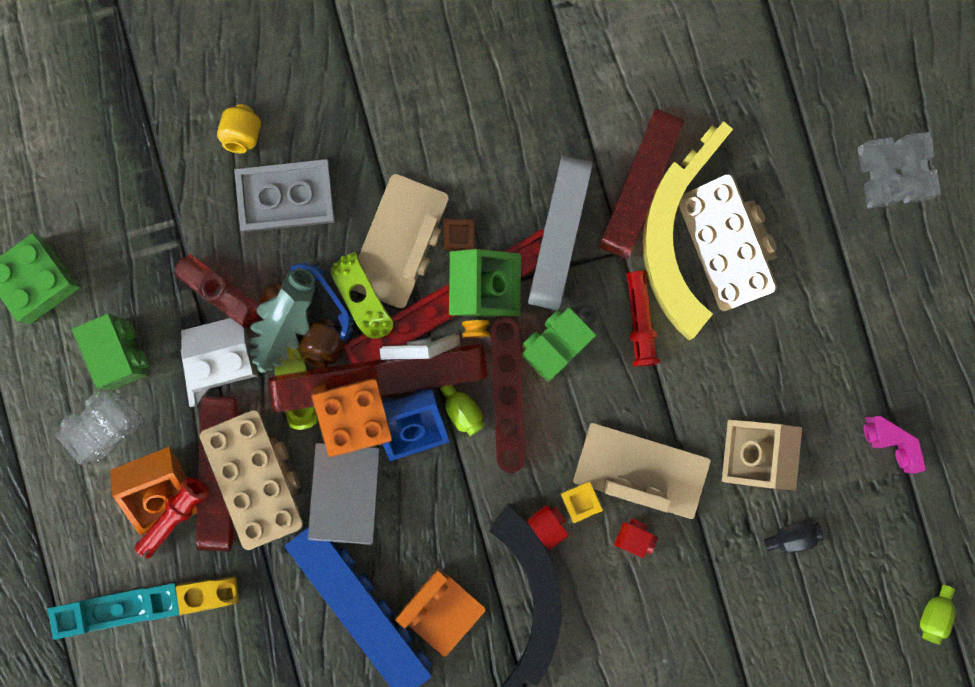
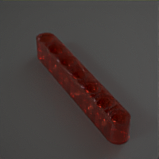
[267,344,488,412]

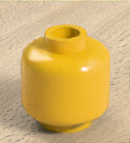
[217,104,261,154]

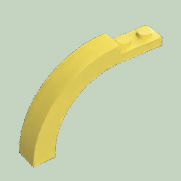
[643,121,733,340]

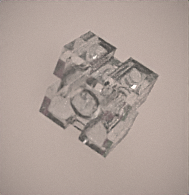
[858,132,941,209]
[55,392,146,464]

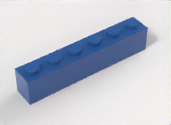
[284,527,433,687]

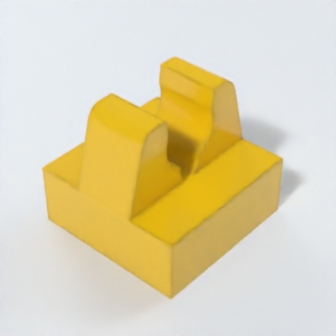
[560,481,603,523]

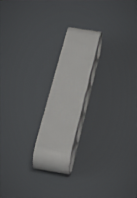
[528,155,593,310]

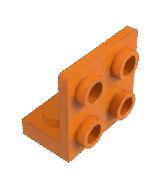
[312,379,392,457]
[395,567,485,657]

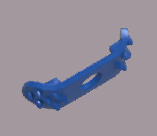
[291,262,354,343]

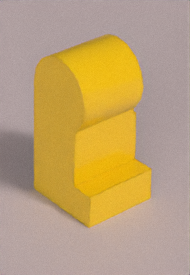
[176,576,240,615]

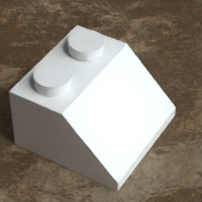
[181,315,258,392]

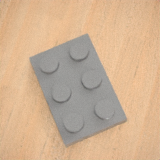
[234,159,335,233]

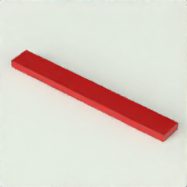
[343,228,545,373]

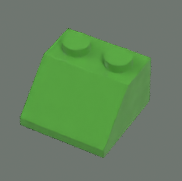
[449,249,521,317]

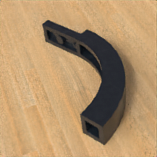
[489,504,561,687]

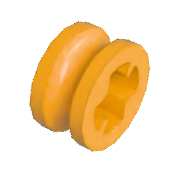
[462,320,490,338]

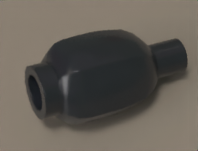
[764,520,824,553]

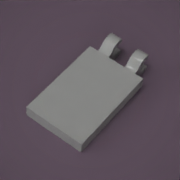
[308,443,379,545]

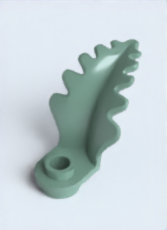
[249,268,315,373]

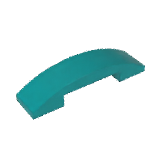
[47,583,180,640]

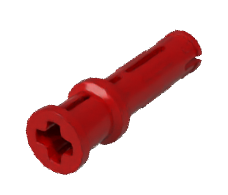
[626,271,661,367]
[135,477,208,559]

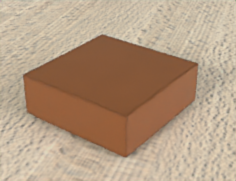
[443,219,475,251]

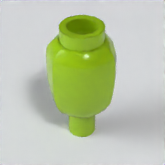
[440,382,485,437]
[920,585,956,645]

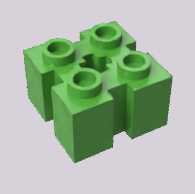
[521,308,596,383]

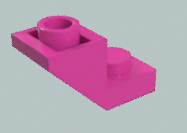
[864,416,926,474]

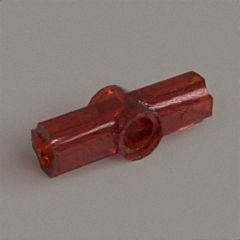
[174,254,259,329]

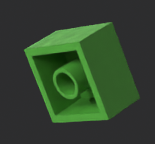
[0,233,80,324]
[72,314,149,390]

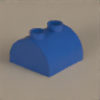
[382,388,450,461]

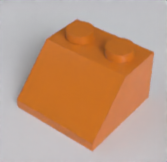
[110,446,199,535]

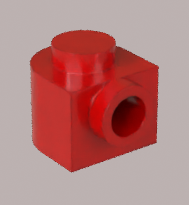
[526,505,569,551]
[613,518,658,558]

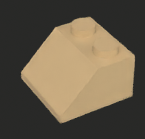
[722,420,802,491]

